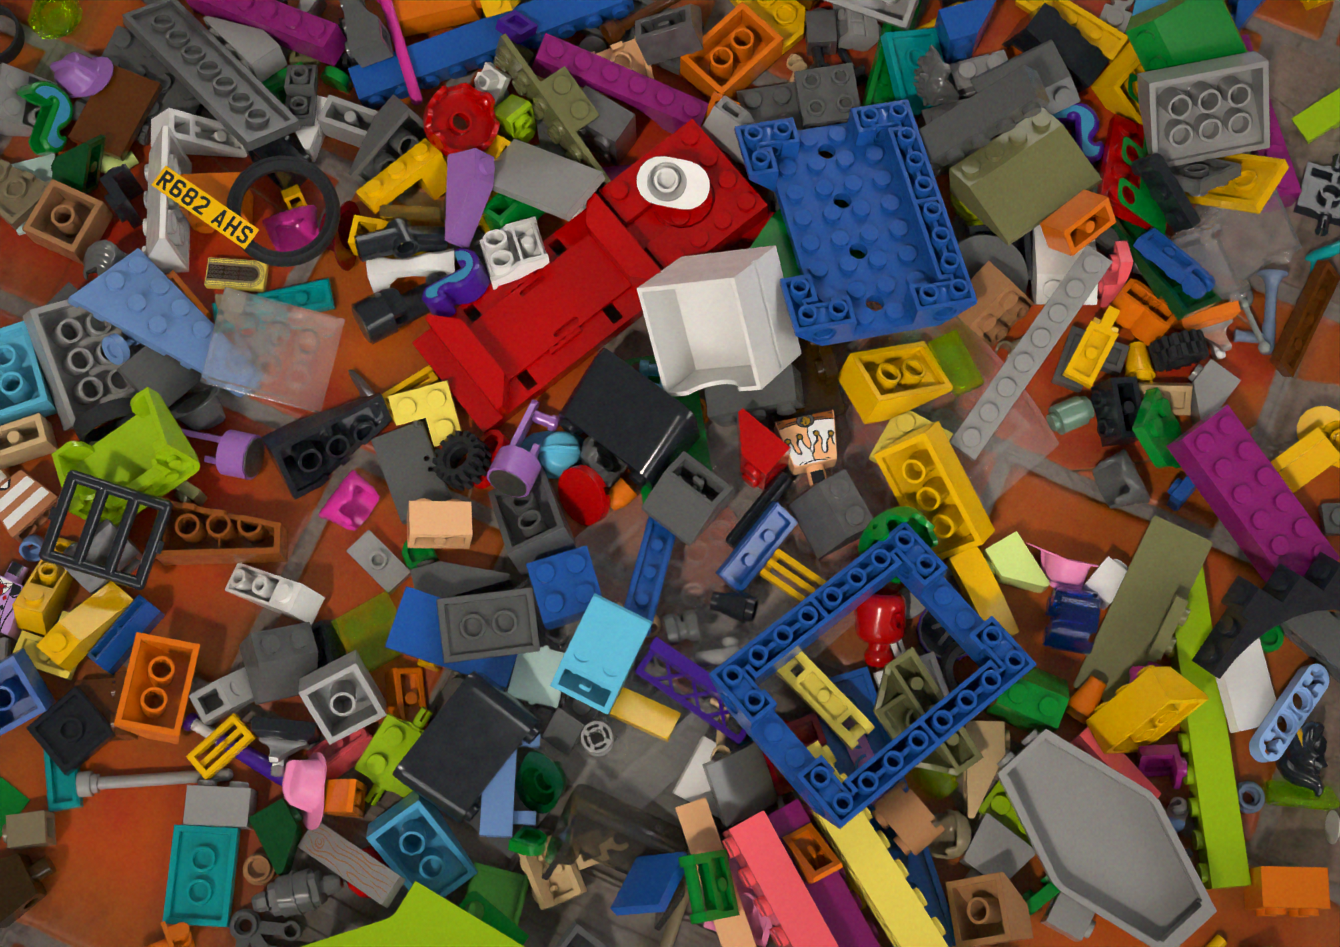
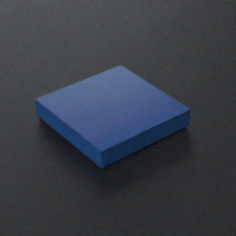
[610,852,687,916]

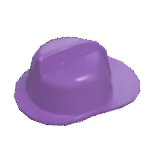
[50,52,114,98]

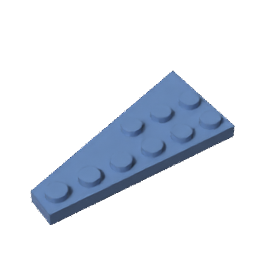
[68,248,265,398]

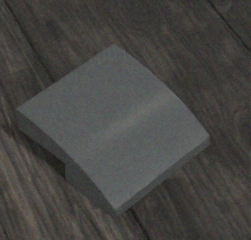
[117,346,207,408]
[702,741,779,827]

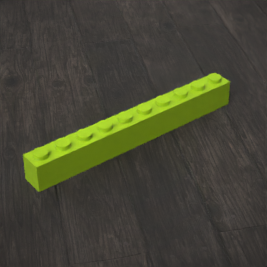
[1165,566,1251,890]

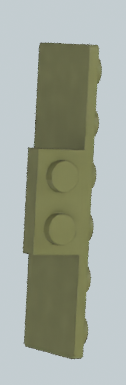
[495,34,611,192]
[1073,516,1213,702]

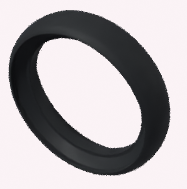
[226,156,340,267]

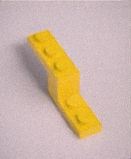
[356,138,488,214]

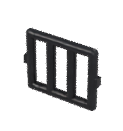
[39,470,173,590]

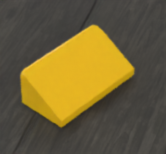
[609,687,681,742]

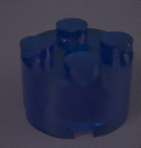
[1042,586,1100,655]

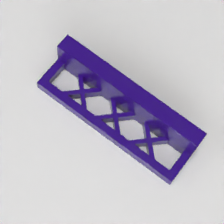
[634,637,747,745]

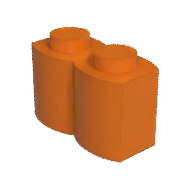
[1107,278,1177,346]

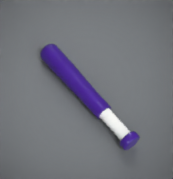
[182,712,283,786]

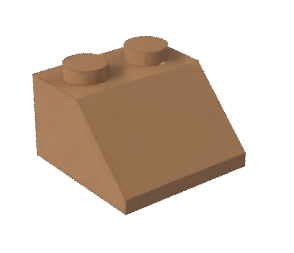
[945,872,1034,947]

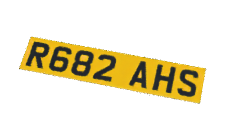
[151,166,259,249]

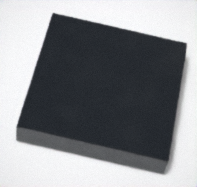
[26,685,115,776]

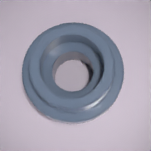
[1236,781,1265,814]

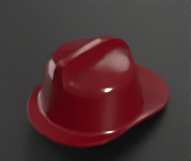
[320,200,361,271]

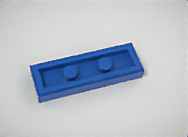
[715,501,798,593]

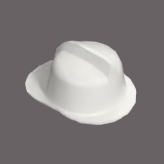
[637,156,710,209]

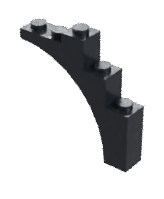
[1192,552,1340,679]

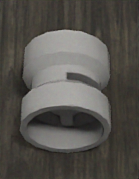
[581,721,614,757]

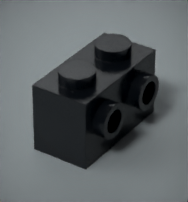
[1091,376,1142,447]

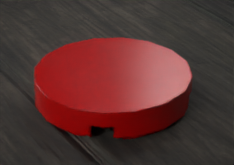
[558,465,610,526]

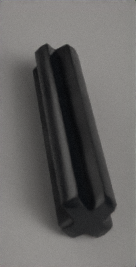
[725,471,792,549]

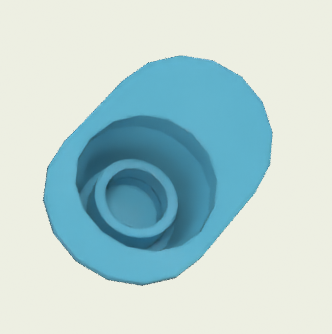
[520,431,585,479]

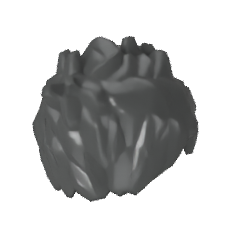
[913,45,959,106]
[580,437,627,489]

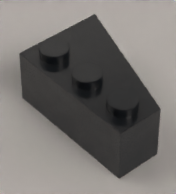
[1001,3,1109,93]

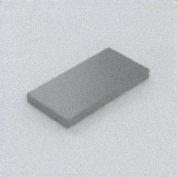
[492,139,605,221]

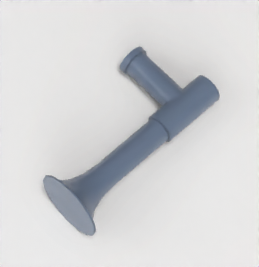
[1233,269,1289,355]

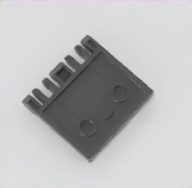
[72,25,204,146]

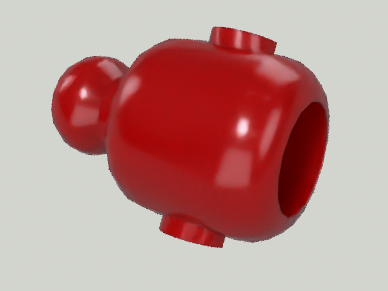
[854,588,907,668]

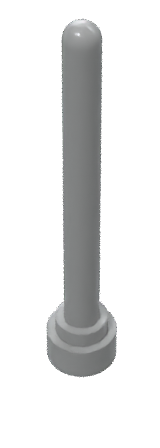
[76,768,233,797]

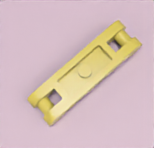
[775,651,875,750]

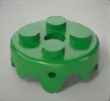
[858,506,938,583]

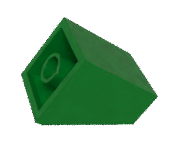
[985,667,1069,733]

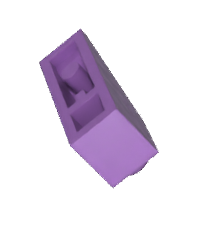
[445,148,495,248]

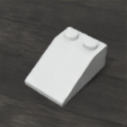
[1030,225,1098,305]

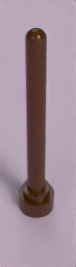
[600,0,681,45]

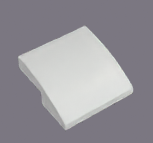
[672,736,734,825]

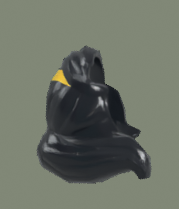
[1275,721,1328,797]

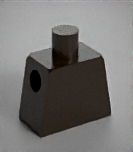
[0,853,56,928]

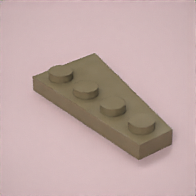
[0,159,50,230]

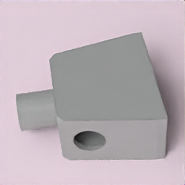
[959,813,1036,879]

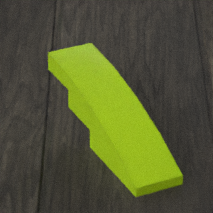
[1291,88,1340,144]

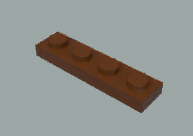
[1270,260,1340,378]

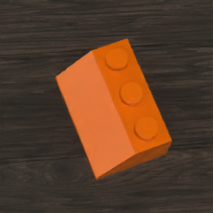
[114,632,200,744]

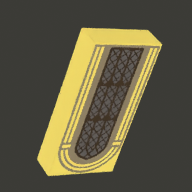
[204,257,269,293]

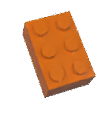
[680,2,784,100]

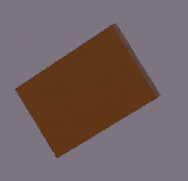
[68,65,163,161]

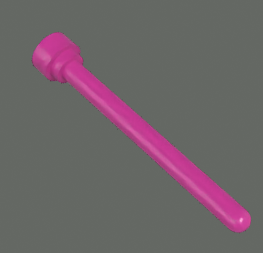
[377,0,423,105]

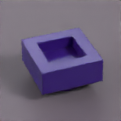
[495,10,538,44]

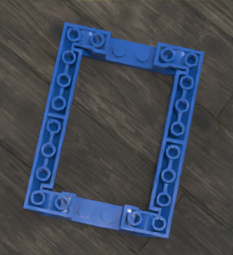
[709,522,1037,829]

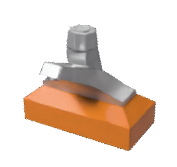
[1173,299,1241,360]

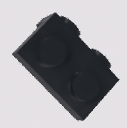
[99,164,144,229]

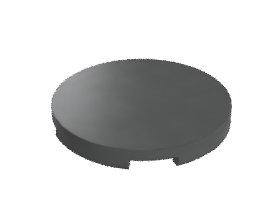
[955,233,1028,320]

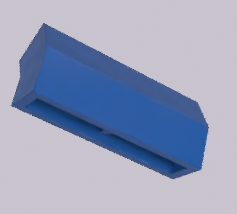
[87,594,165,675]

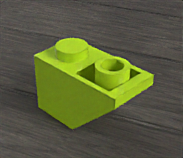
[494,94,537,143]

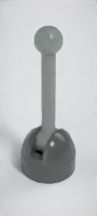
[1226,284,1271,353]

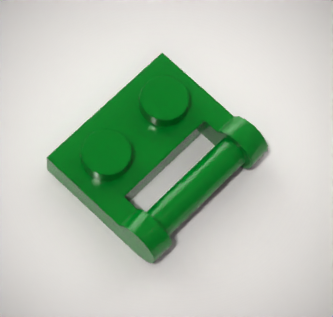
[678,849,740,925]

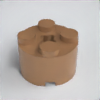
[871,780,946,856]

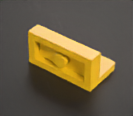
[1270,427,1340,493]

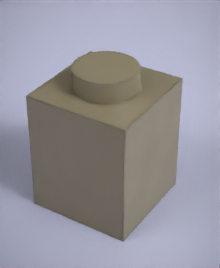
[2,810,56,850]

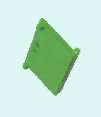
[465,862,530,926]

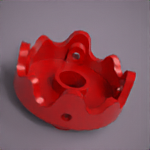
[423,83,500,157]

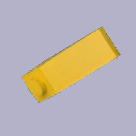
[36,581,134,672]

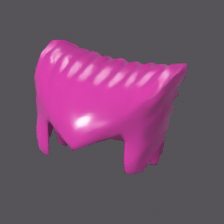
[262,204,319,252]
[318,469,380,531]

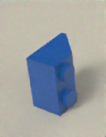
[934,0,996,64]

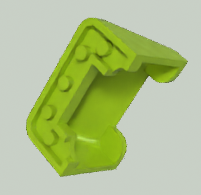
[52,387,200,526]

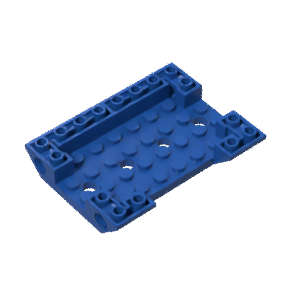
[734,99,978,346]

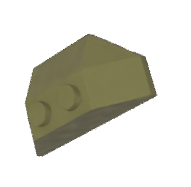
[873,647,984,776]

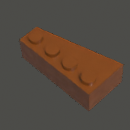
[156,496,288,565]

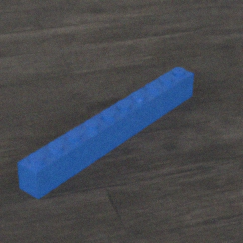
[348,0,634,109]

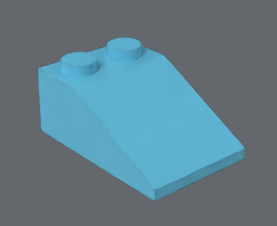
[0,321,57,426]

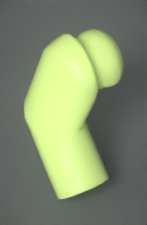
[101,151,139,173]

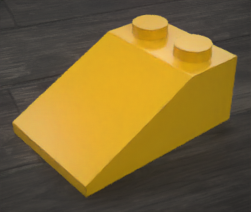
[838,341,953,424]

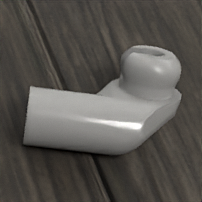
[695,636,741,667]

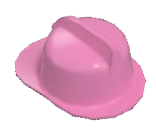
[1026,542,1099,593]
[282,752,327,830]

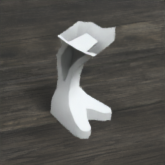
[366,248,457,293]

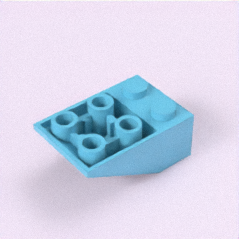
[550,593,653,715]

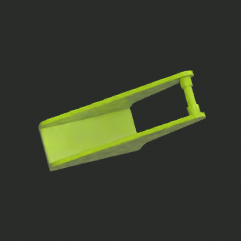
[301,881,524,947]

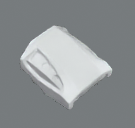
[479,217,550,290]

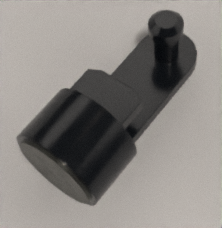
[351,273,442,345]

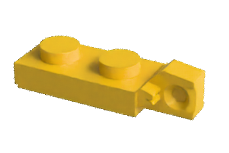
[1063,305,1120,389]

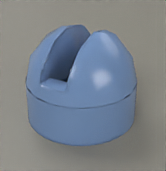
[19,534,44,562]

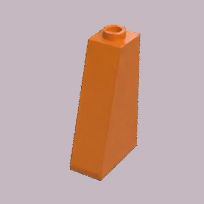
[372,0,483,40]

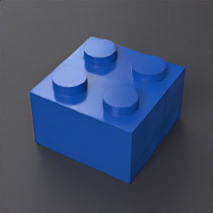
[526,545,602,631]
[0,648,56,736]

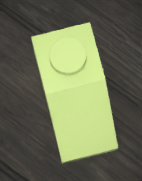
[982,531,1050,593]

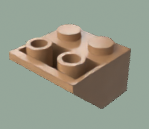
[957,261,1034,347]

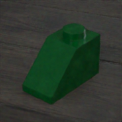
[51,134,106,194]
[248,798,304,876]

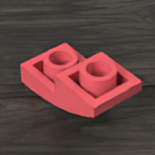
[1097,241,1133,307]

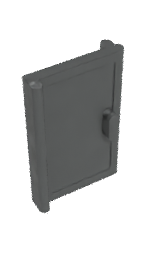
[371,420,452,524]

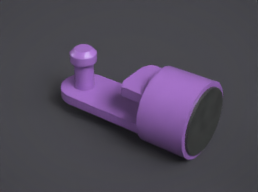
[487,399,560,498]
[181,428,264,480]

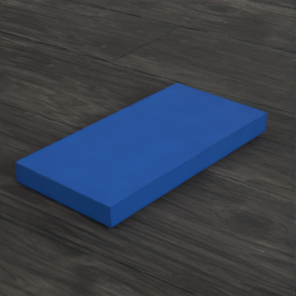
[385,586,518,688]

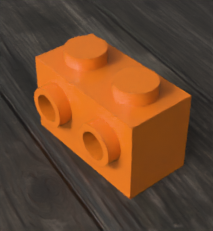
[1040,190,1117,256]

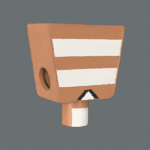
[0,468,59,543]

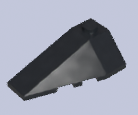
[261,392,392,500]

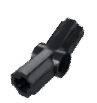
[354,218,448,262]

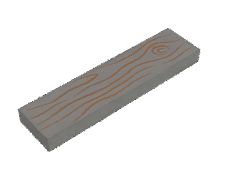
[297,822,406,908]

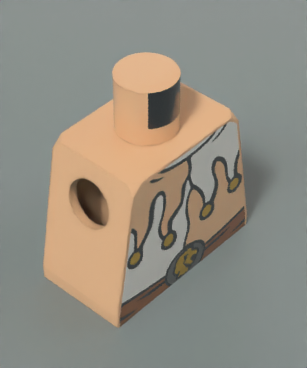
[774,410,837,488]

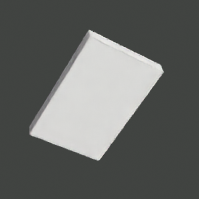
[1205,638,1282,733]

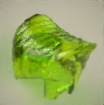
[28,0,83,40]

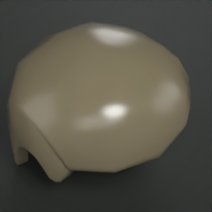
[928,809,972,859]

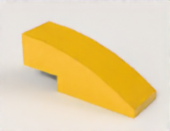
[946,546,1019,636]

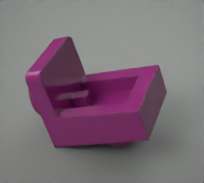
[1135,744,1187,789]

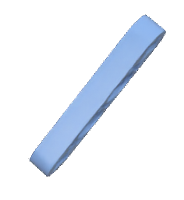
[1249,664,1330,763]

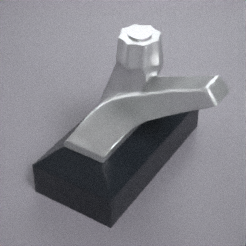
[251,717,321,777]

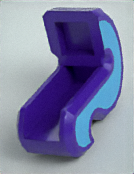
[1053,102,1104,169]
[422,248,489,317]

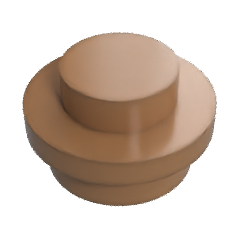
[243,853,275,886]

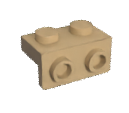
[518,831,587,910]

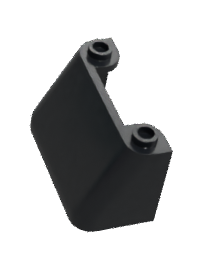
[559,348,700,490]
[392,671,542,823]

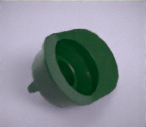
[515,751,567,814]

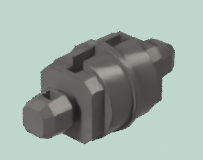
[251,868,344,917]

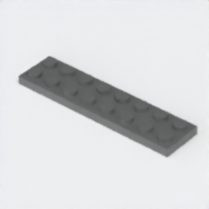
[122,0,300,152]

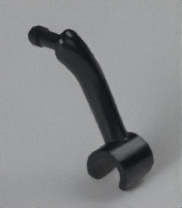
[836,40,869,86]

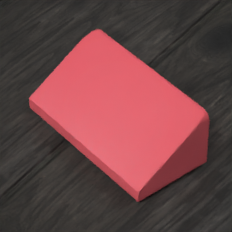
[306,726,372,780]

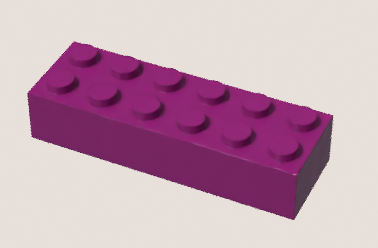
[1166,405,1340,583]

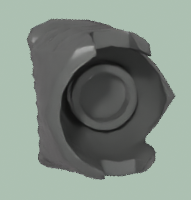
[83,240,129,280]
[1092,449,1150,509]

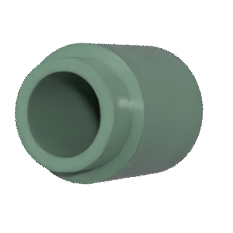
[1046,396,1095,435]

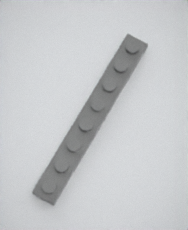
[950,245,1113,462]

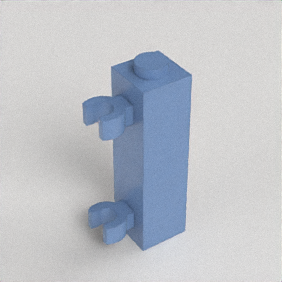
[479,733,540,838]

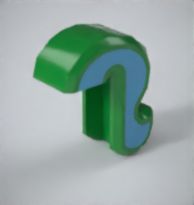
[16,81,73,156]

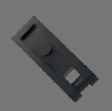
[1131,153,1201,232]

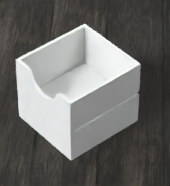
[637,245,802,396]

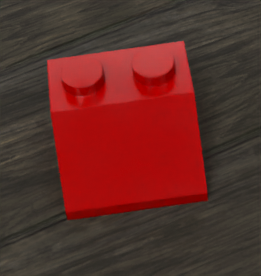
[737,408,791,491]

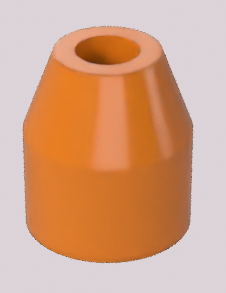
[607,478,638,511]

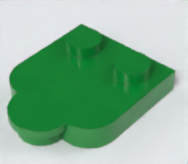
[1132,387,1182,469]

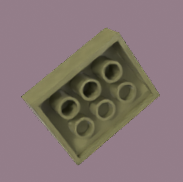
[949,107,1102,246]

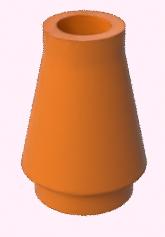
[1065,675,1107,724]

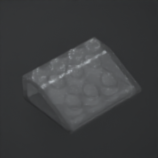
[200,287,345,413]

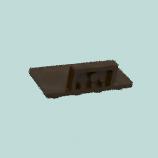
[782,337,845,420]

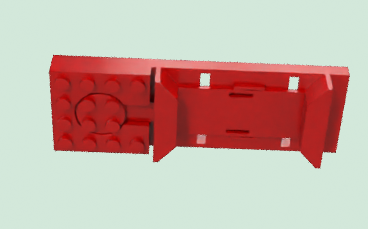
[412,118,768,434]

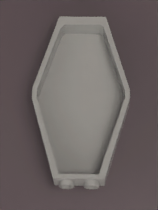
[996,729,1217,947]

